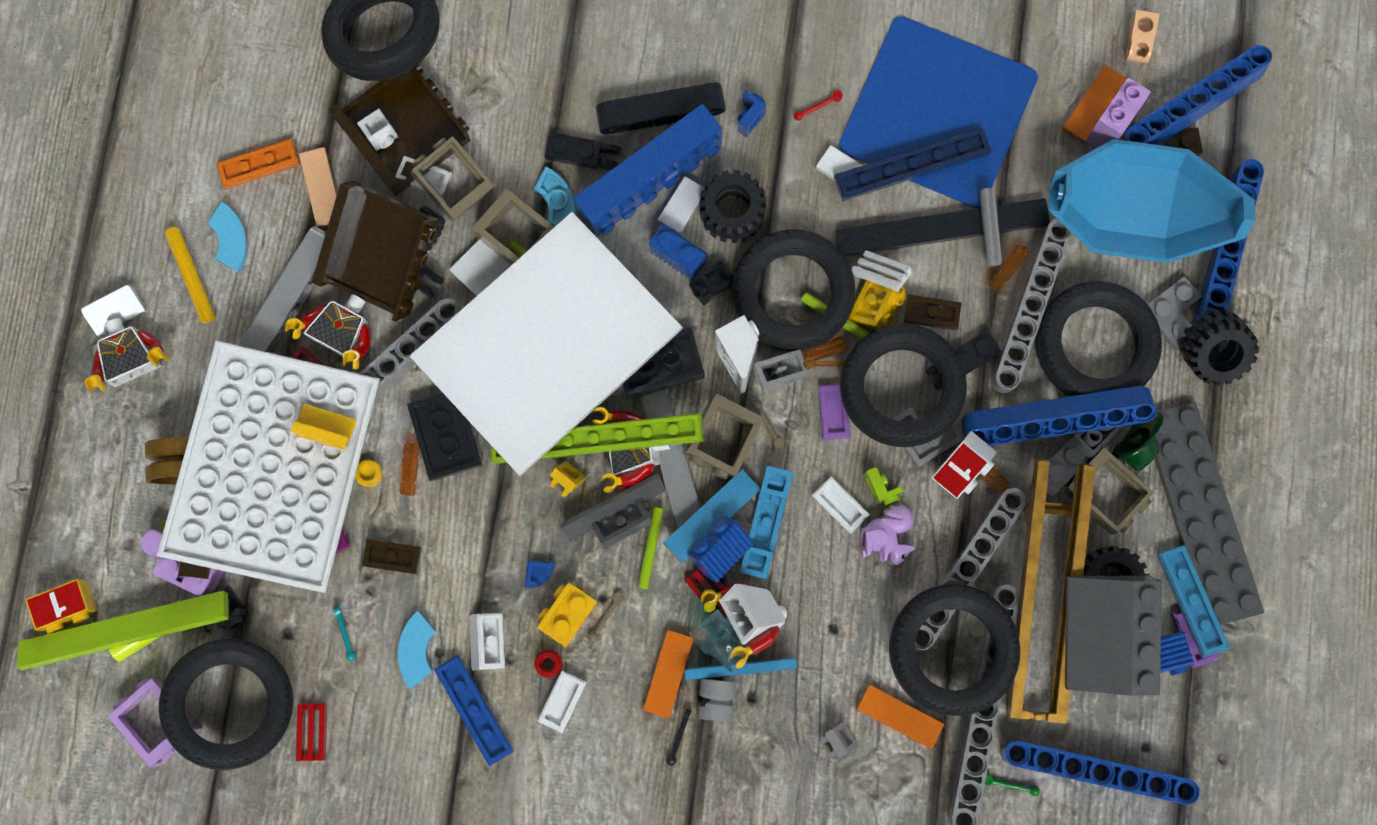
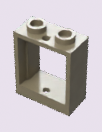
[410,136,495,223]
[472,188,554,265]
[683,393,764,479]
[1062,448,1154,535]

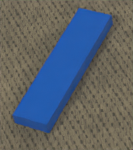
[434,655,514,766]

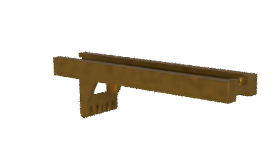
[1007,459,1096,724]

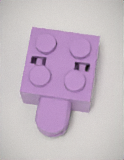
[141,530,225,596]

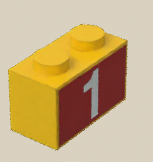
[25,579,98,634]

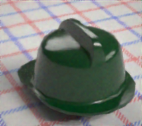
[1112,412,1164,471]

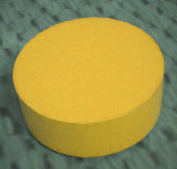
[355,459,383,487]

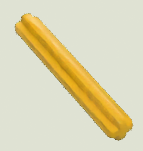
[165,227,216,324]

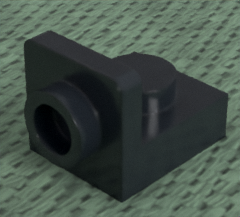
[689,260,733,305]
[216,586,248,630]

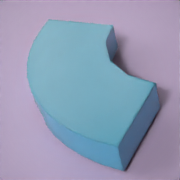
[534,166,576,227]
[207,201,248,274]
[398,611,436,690]

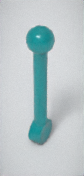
[333,605,356,661]

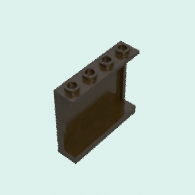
[328,64,471,197]
[311,180,438,322]

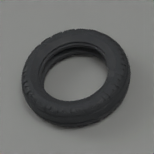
[321,0,440,81]
[732,229,856,351]
[1036,281,1162,397]
[840,324,967,447]
[889,584,1020,716]
[159,639,293,770]

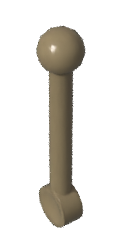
[751,399,784,450]
[588,592,624,643]

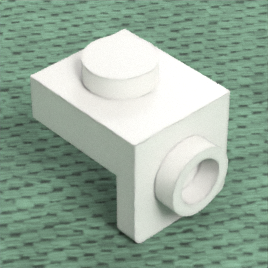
[357,109,398,151]

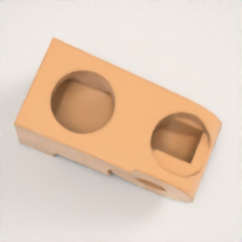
[1125,10,1160,64]

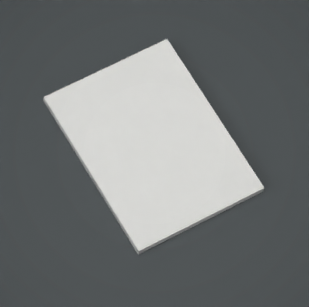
[410,212,682,476]
[157,340,380,593]

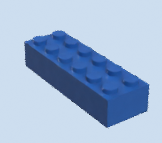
[573,103,722,237]

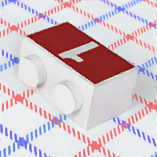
[932,431,997,499]

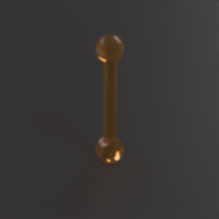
[803,358,845,370]

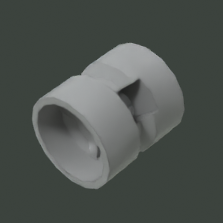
[697,679,736,722]

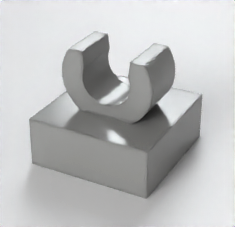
[819,721,858,758]

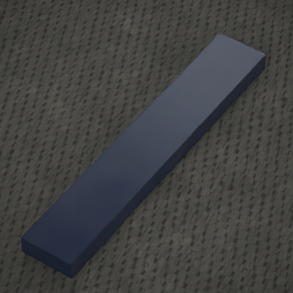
[833,128,992,202]

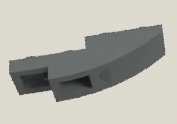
[1032,426,1123,496]

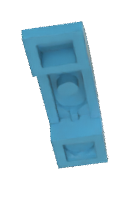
[740,466,794,579]

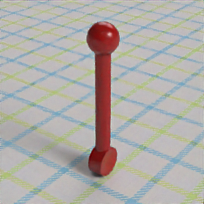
[793,90,843,121]

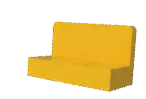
[291,404,356,452]

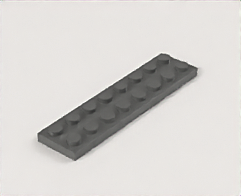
[1154,402,1265,625]

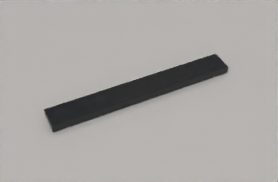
[835,198,1050,257]

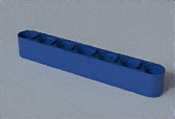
[1123,45,1272,145]
[1194,159,1264,320]
[961,386,1157,446]
[1000,740,1200,805]

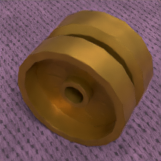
[145,437,189,485]

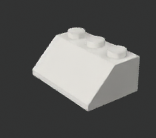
[715,315,760,394]

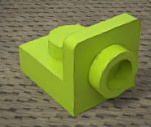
[863,467,904,506]

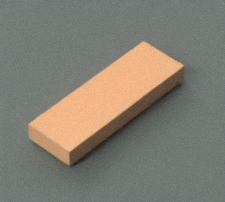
[299,147,337,229]

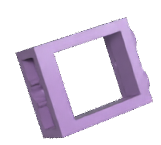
[1085,77,1151,149]
[108,678,202,767]

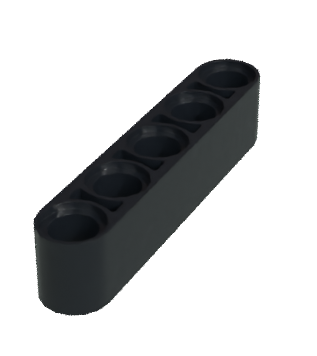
[595,82,726,135]

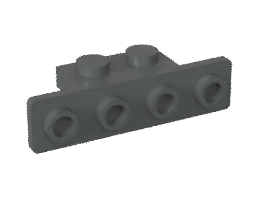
[560,474,665,549]

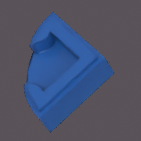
[525,560,556,588]

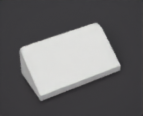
[81,285,146,336]
[469,613,505,671]

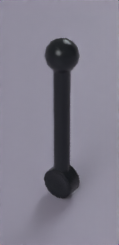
[666,709,692,766]

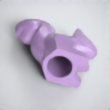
[860,503,915,565]

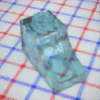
[689,609,750,672]

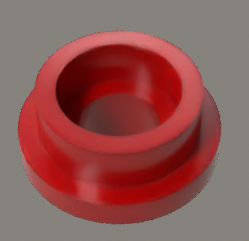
[534,650,562,678]

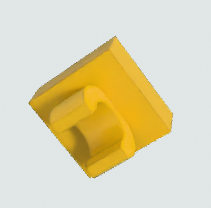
[550,460,587,497]

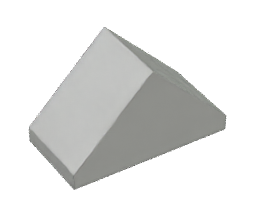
[752,349,810,391]

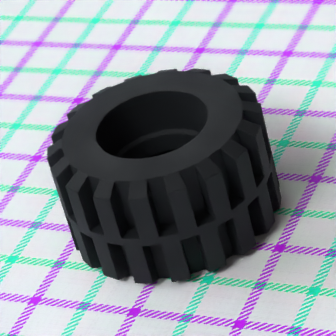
[699,170,767,243]
[1180,310,1259,386]
[1083,546,1150,576]

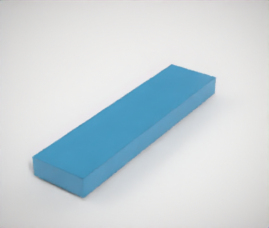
[663,469,760,564]
[1157,544,1230,658]
[684,657,797,680]

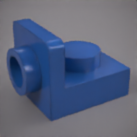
[737,90,766,138]

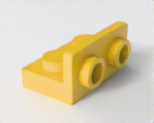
[849,271,906,330]
[537,582,598,648]

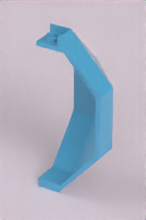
[1048,139,1255,263]

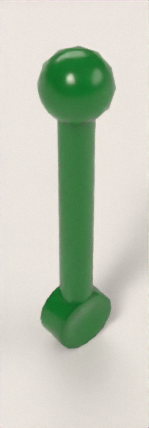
[985,774,1040,797]

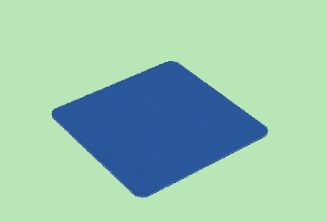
[839,17,1038,208]

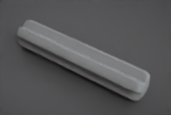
[980,188,1002,266]

